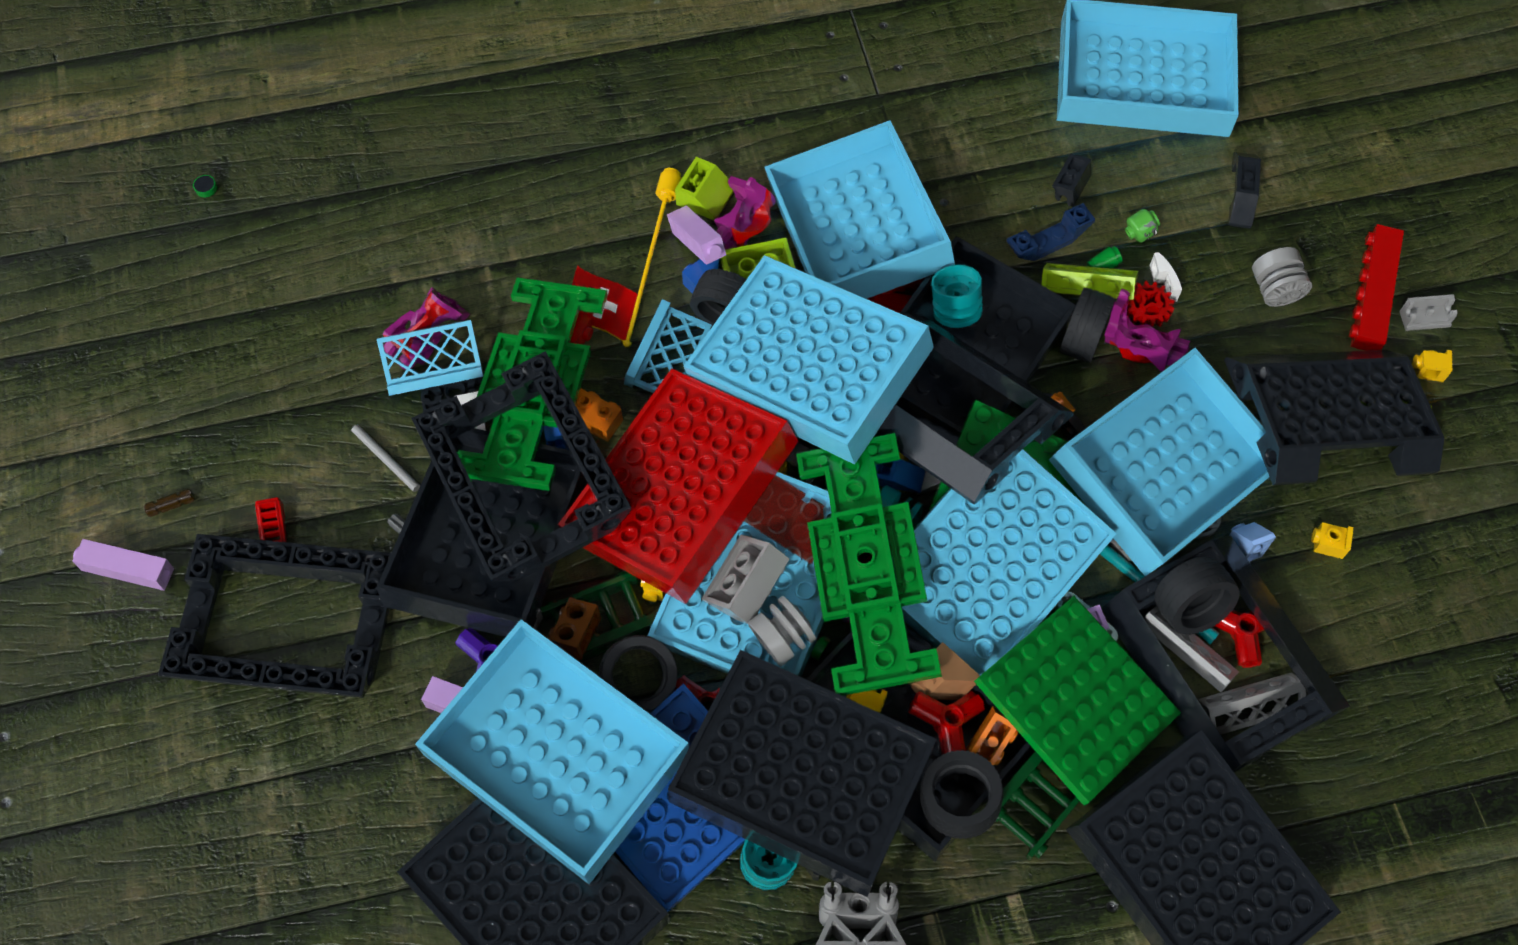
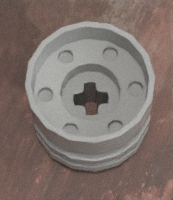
[1252,247,1312,307]
[747,596,816,667]

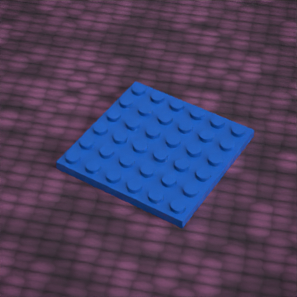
[615,683,745,912]

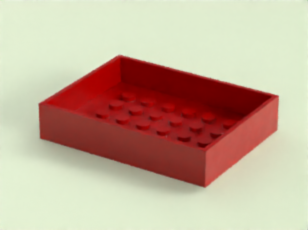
[558,368,798,604]

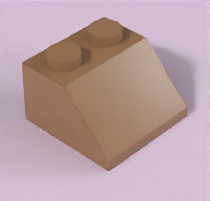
[908,642,980,700]

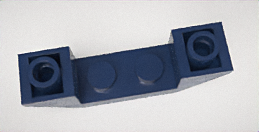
[1006,203,1095,261]

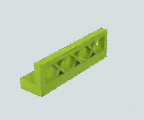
[1042,263,1139,300]

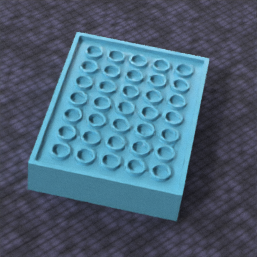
[1057,0,1239,137]
[765,120,955,299]
[683,255,934,465]
[1049,348,1269,576]
[892,449,1117,675]
[647,472,832,677]
[415,620,689,884]

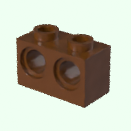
[548,597,601,660]

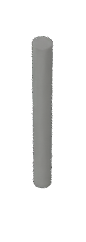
[351,424,421,492]

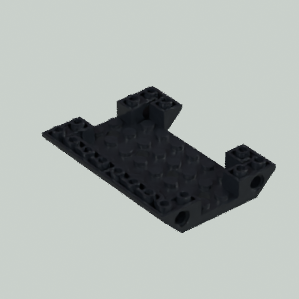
[1224,350,1445,485]

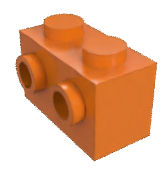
[575,389,623,442]
[966,706,1018,766]

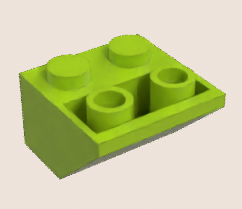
[675,157,734,221]

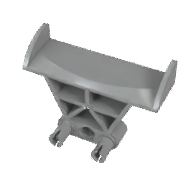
[816,882,906,945]

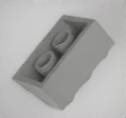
[702,534,789,624]

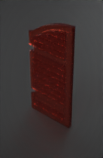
[744,475,825,564]

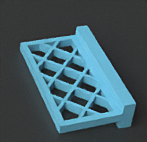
[624,299,712,393]
[377,320,483,396]

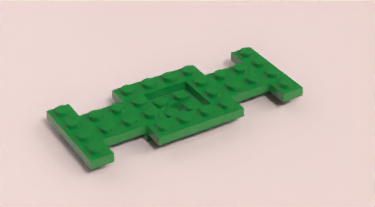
[458,277,608,491]
[796,433,942,696]

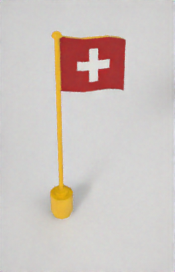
[572,168,682,347]

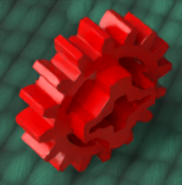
[1127,281,1175,327]

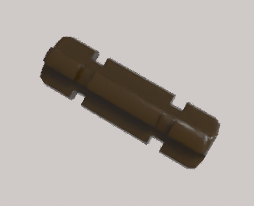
[144,489,194,517]

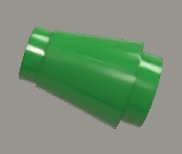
[1086,246,1122,269]

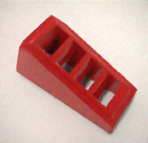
[255,497,287,542]

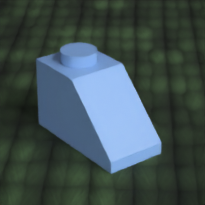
[1229,522,1276,562]

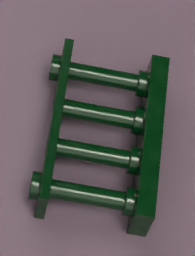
[541,571,655,663]
[995,751,1080,861]

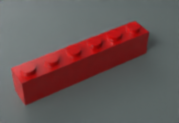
[1349,224,1404,351]

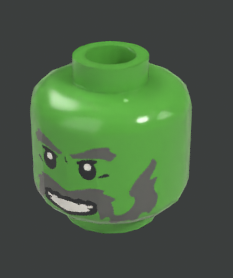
[1125,209,1160,242]

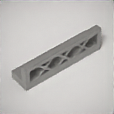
[1144,606,1239,692]
[1197,672,1306,735]

